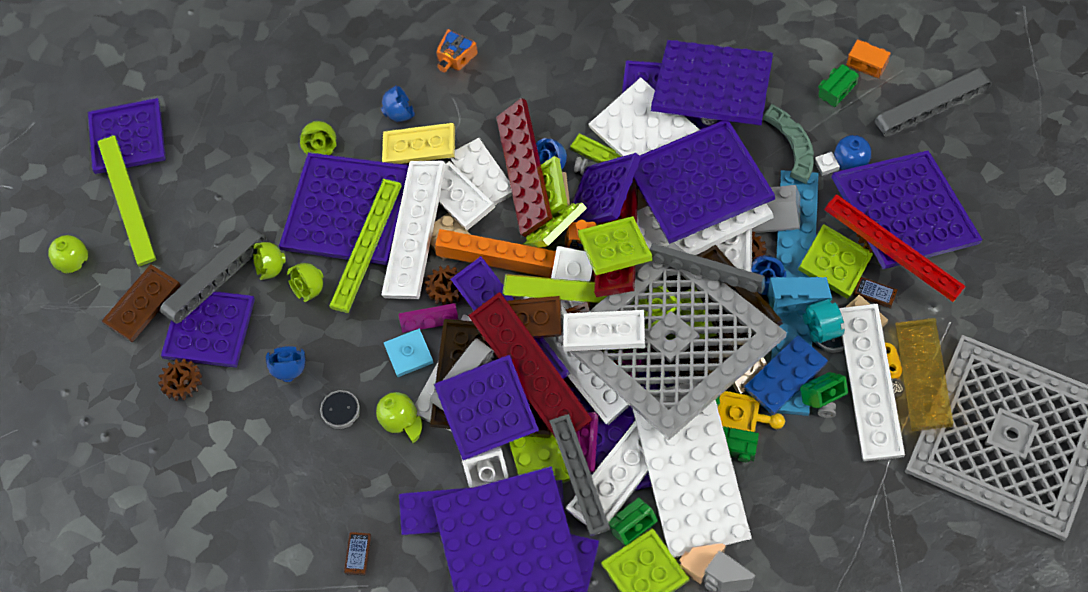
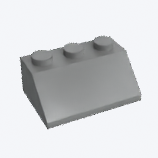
[752,185,801,233]

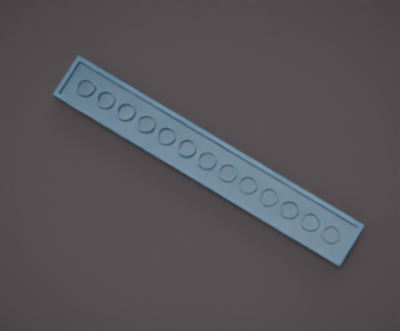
[768,170,818,416]

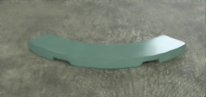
[763,104,814,184]

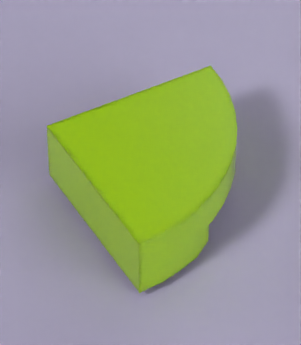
[403,416,423,443]

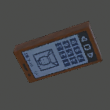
[854,277,898,309]
[344,532,371,575]

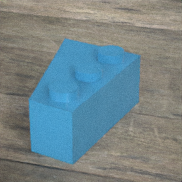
[767,277,832,315]

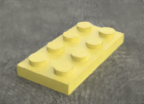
[382,123,455,164]

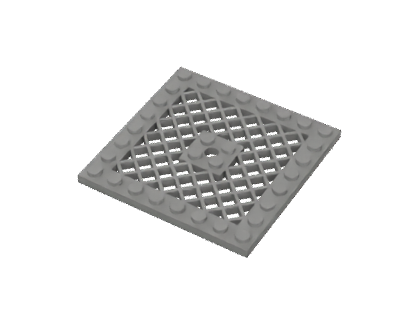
[558,242,786,440]
[905,335,1088,541]

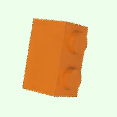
[846,39,890,79]

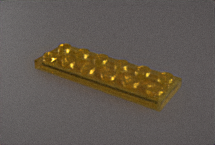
[895,318,953,431]

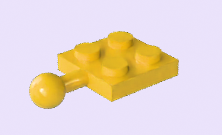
[718,391,785,432]

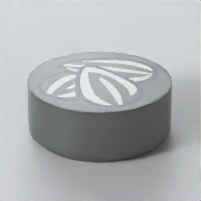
[891,378,905,399]

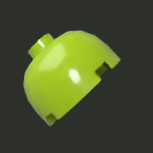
[300,121,337,155]
[48,235,88,273]
[253,242,286,280]
[287,263,323,302]
[376,392,417,433]

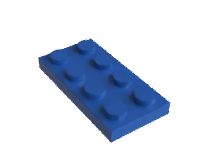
[744,335,828,415]

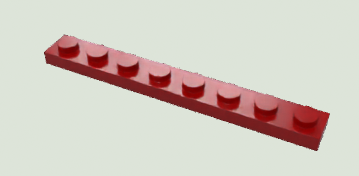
[824,194,965,302]

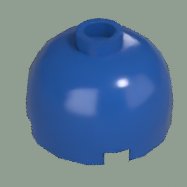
[381,85,415,122]
[834,135,871,170]
[536,138,567,170]
[751,255,786,295]
[265,346,306,382]

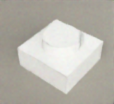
[814,152,840,176]

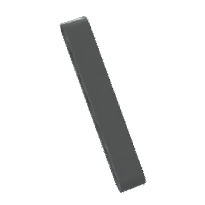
[875,69,992,137]
[160,227,267,323]

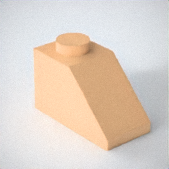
[679,543,726,584]

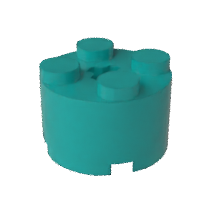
[802,298,845,343]

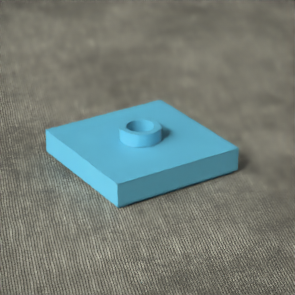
[383,328,434,378]

